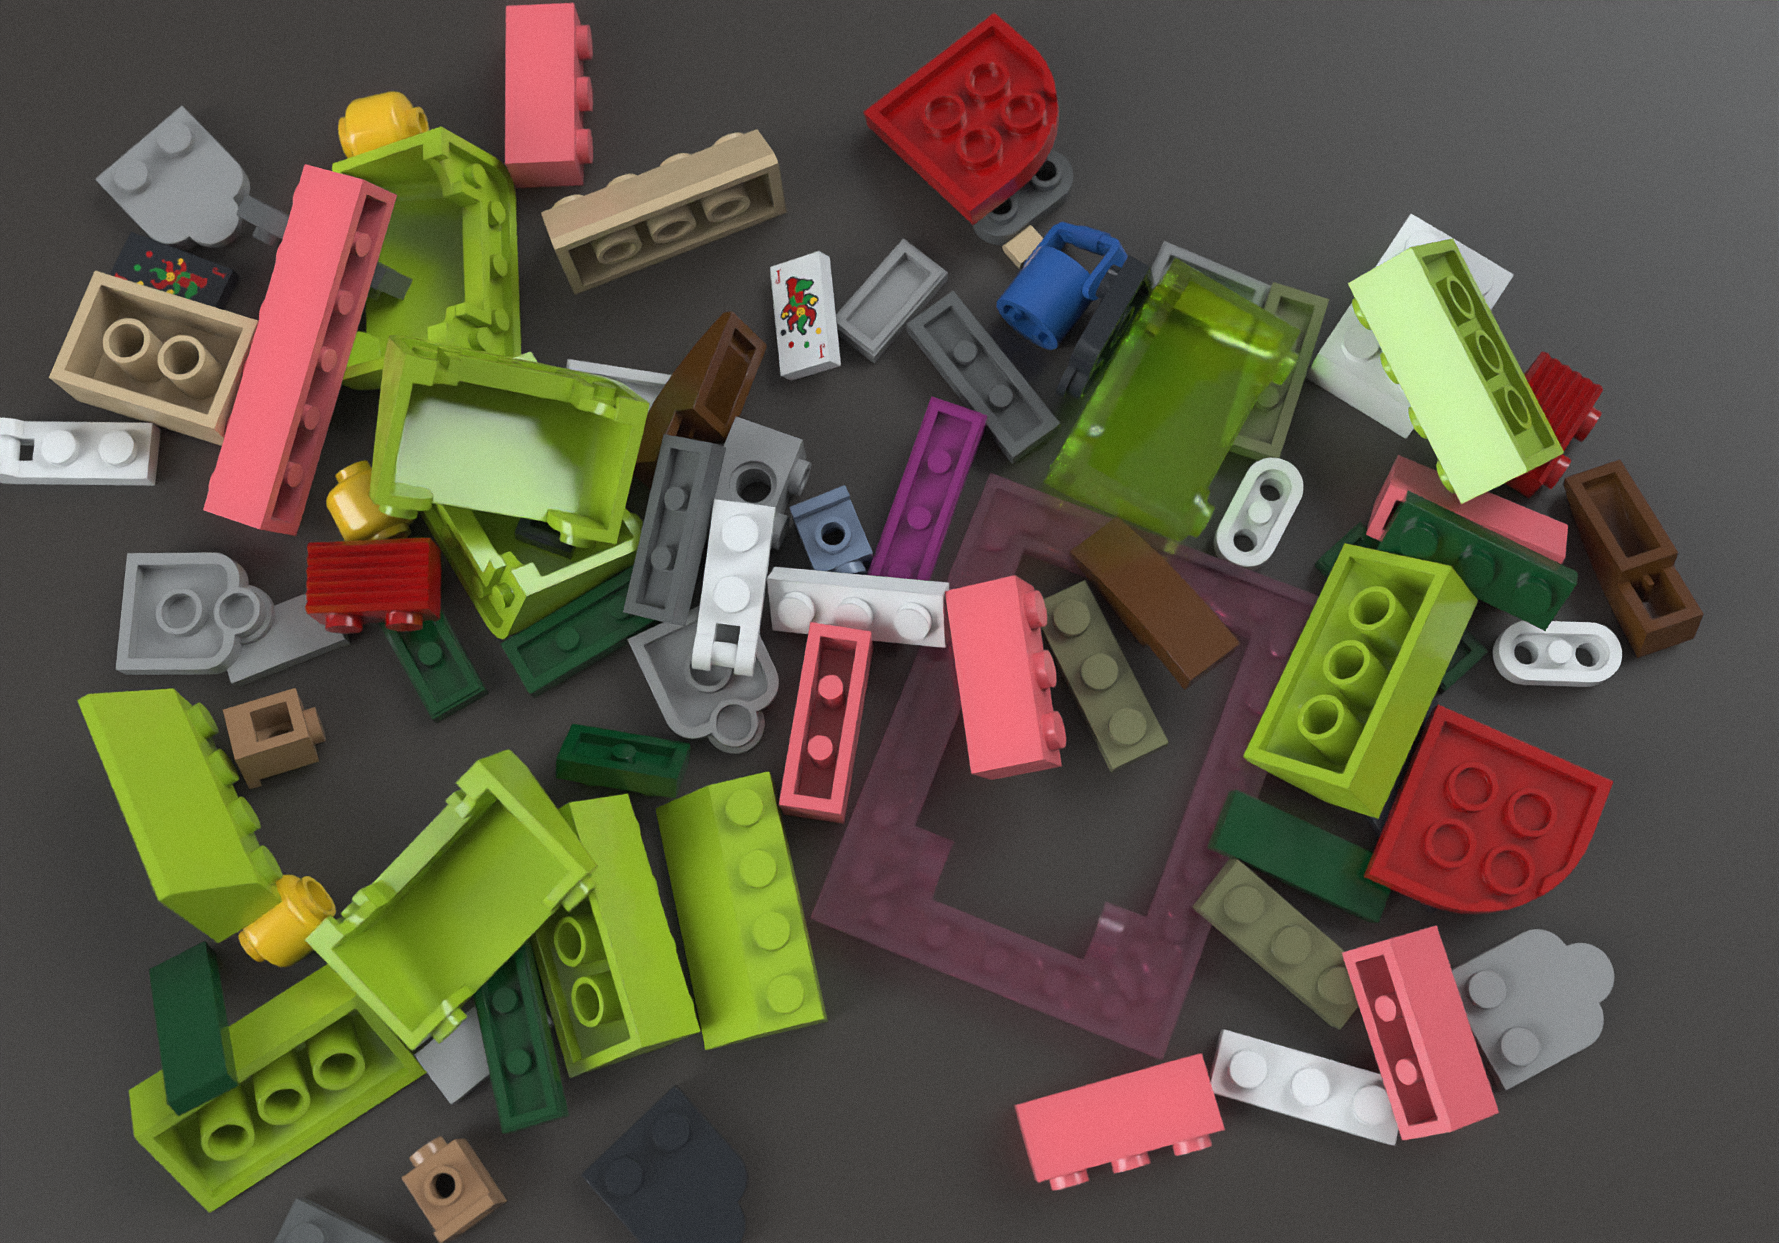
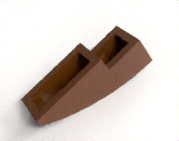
[633,311,767,489]
[1563,459,1704,658]
[1069,516,1240,690]

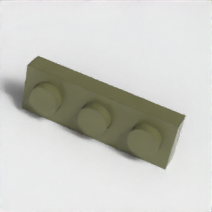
[1219,282,1329,461]
[1040,580,1169,773]
[1192,859,1359,1030]

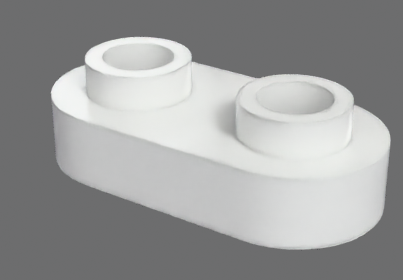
[1214,458,1304,572]
[1493,621,1622,687]

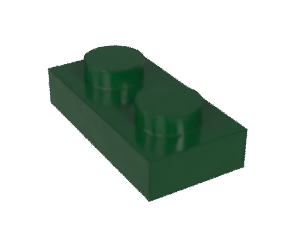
[555,723,690,799]

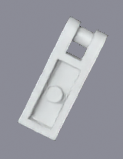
[0,418,161,485]
[692,499,776,677]

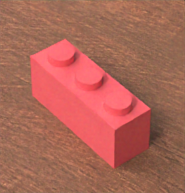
[505,3,593,188]
[1366,455,1568,564]
[945,575,1066,780]
[779,622,874,824]
[1342,925,1499,1141]
[1014,1053,1225,1191]

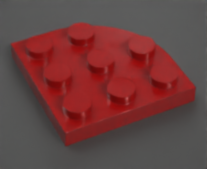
[863,13,1059,225]
[1364,704,1614,914]

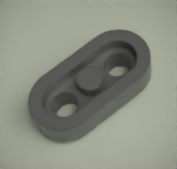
[972,150,1073,245]

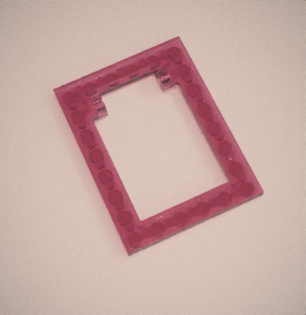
[810,473,1319,1060]

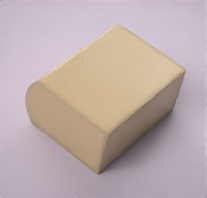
[1002,225,1043,270]

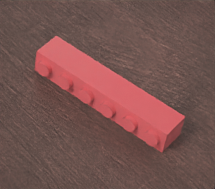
[203,164,397,536]

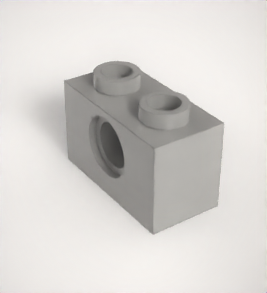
[705,416,811,550]

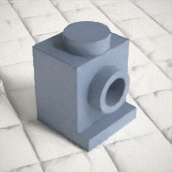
[789,485,873,575]

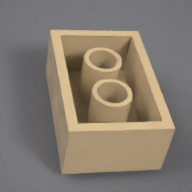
[49,271,258,446]

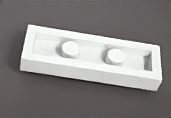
[767,567,951,648]
[1209,1029,1399,1145]

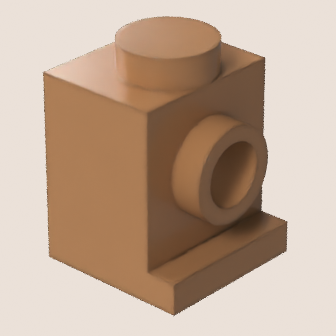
[223,688,326,789]
[402,1136,507,1243]

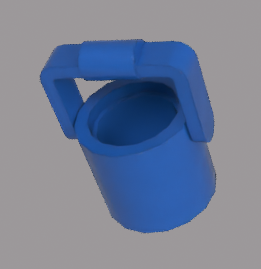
[996,222,1128,350]

